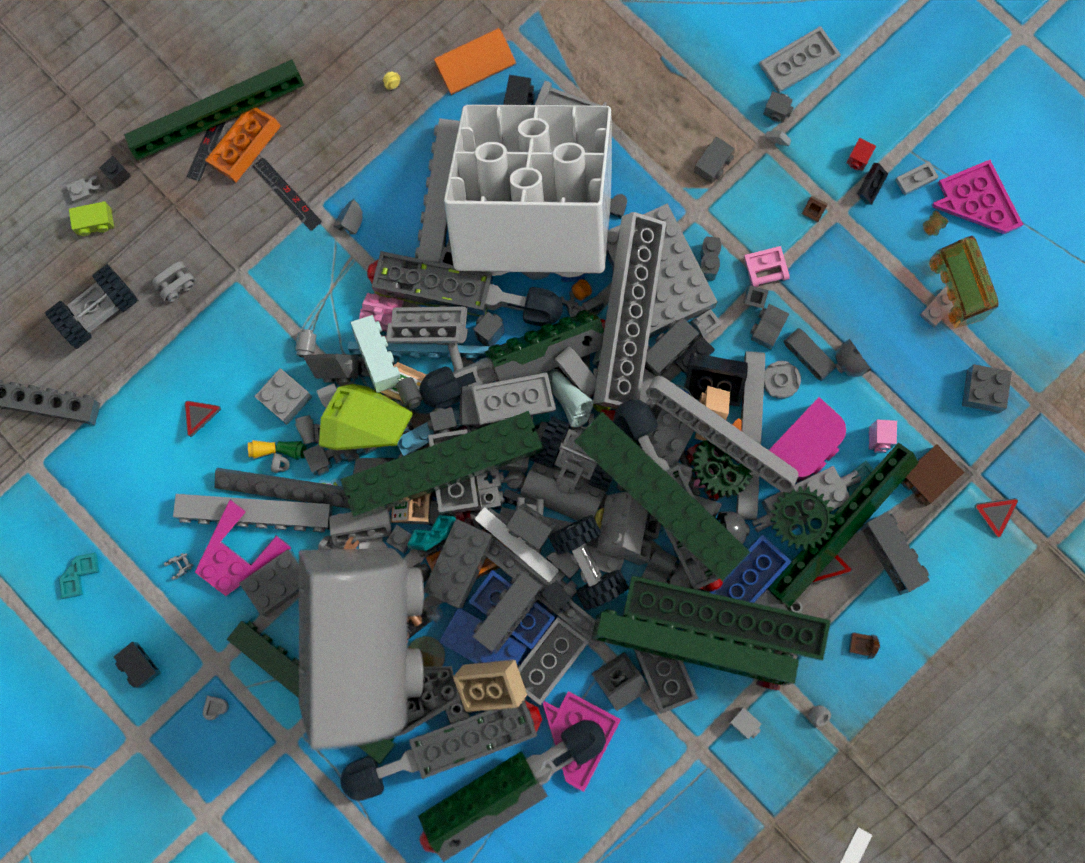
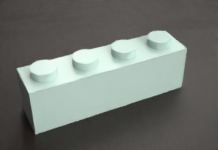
[351,315,400,393]

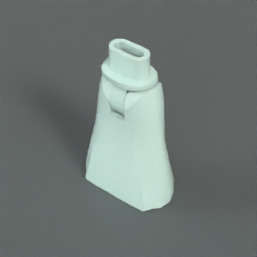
[545,368,594,427]

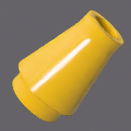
[248,440,276,459]

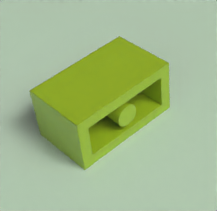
[69,201,114,236]

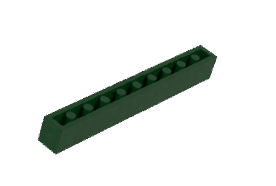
[124,59,305,161]
[768,442,919,608]
[226,621,397,764]

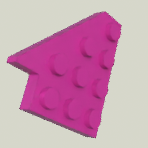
[932,160,1023,234]
[543,691,621,792]

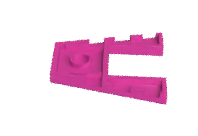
[195,499,291,596]

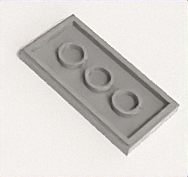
[759,26,841,93]
[471,373,556,426]

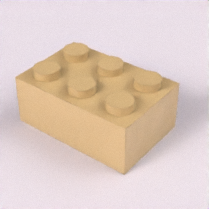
[453,660,527,712]

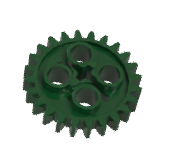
[691,439,753,498]
[770,486,835,551]

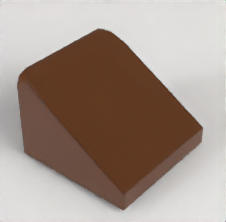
[802,196,828,222]

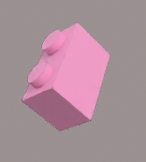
[869,420,897,453]

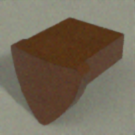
[849,633,880,659]

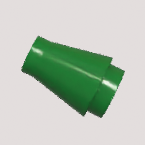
[276,441,307,460]

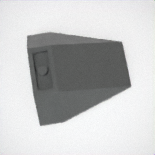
[385,666,460,740]

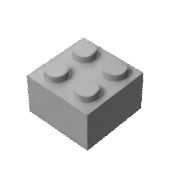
[254,368,312,425]

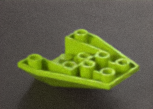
[319,384,413,450]

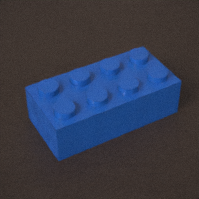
[708,535,792,603]
[469,570,556,650]
[439,608,528,666]

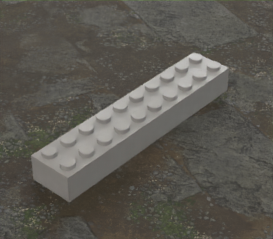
[593,212,666,409]

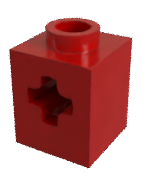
[847,138,876,171]

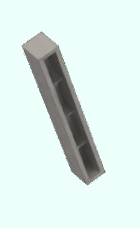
[415,118,460,263]
[173,494,333,533]

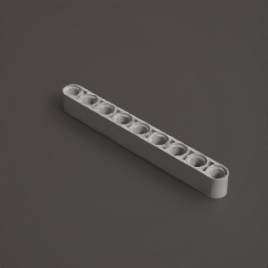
[736,351,765,520]
[646,376,798,493]

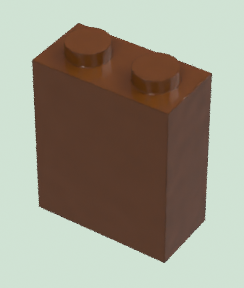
[901,444,964,506]

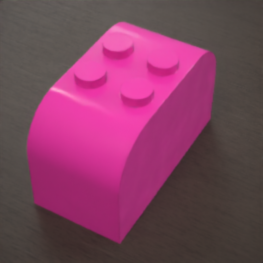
[769,397,846,483]

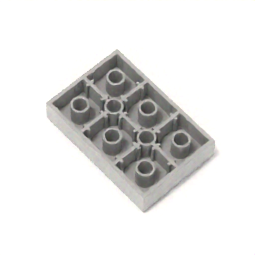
[606,203,717,338]

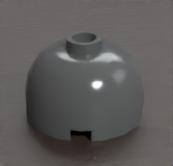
[835,339,871,377]
[717,511,750,544]

